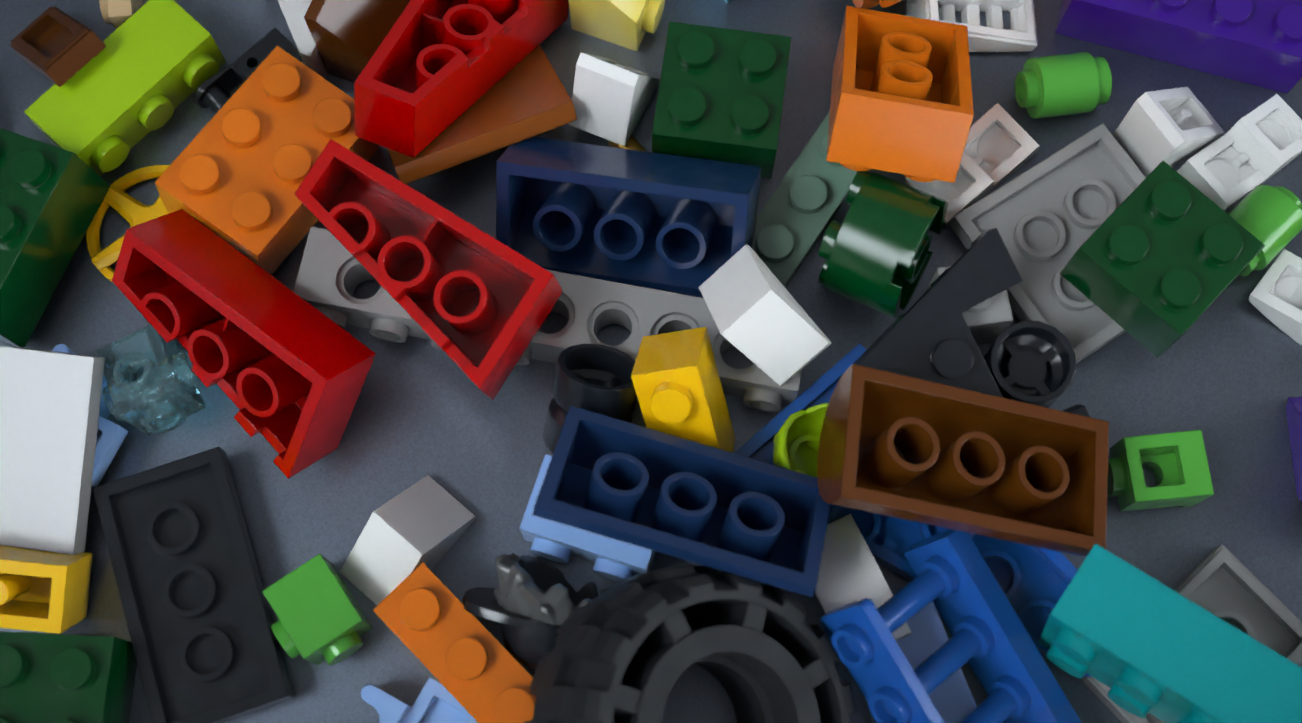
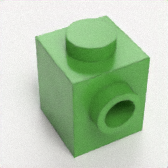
[262,553,373,666]

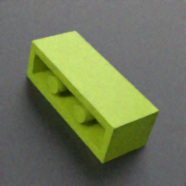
[24,0,227,177]

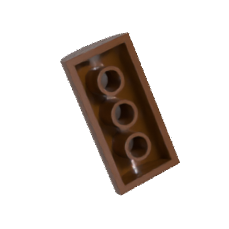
[817,364,1109,557]

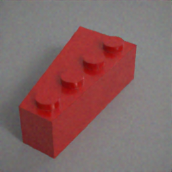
[354,0,569,158]
[294,139,563,400]
[112,209,376,479]

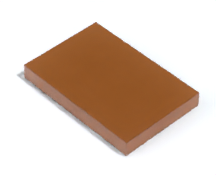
[387,44,577,184]

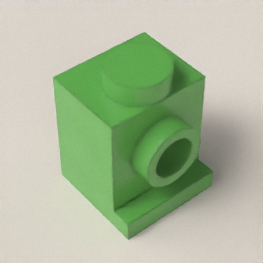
[1107,430,1214,512]

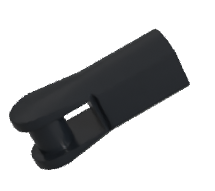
[194,27,302,114]

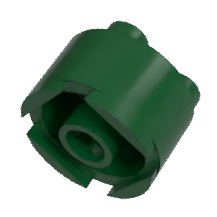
[818,171,948,319]

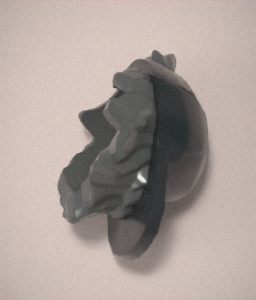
[462,553,598,669]

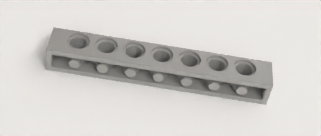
[293,227,802,412]

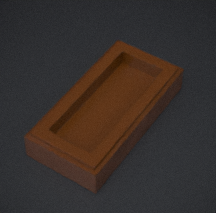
[10,6,106,87]

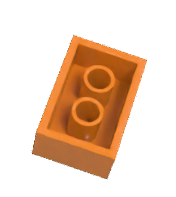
[826,6,974,183]
[154,46,381,275]

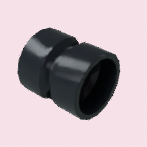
[983,321,1076,408]
[543,344,637,453]

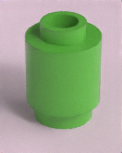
[1014,52,1112,119]
[1228,185,1302,276]

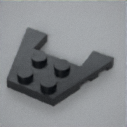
[843,228,1110,459]

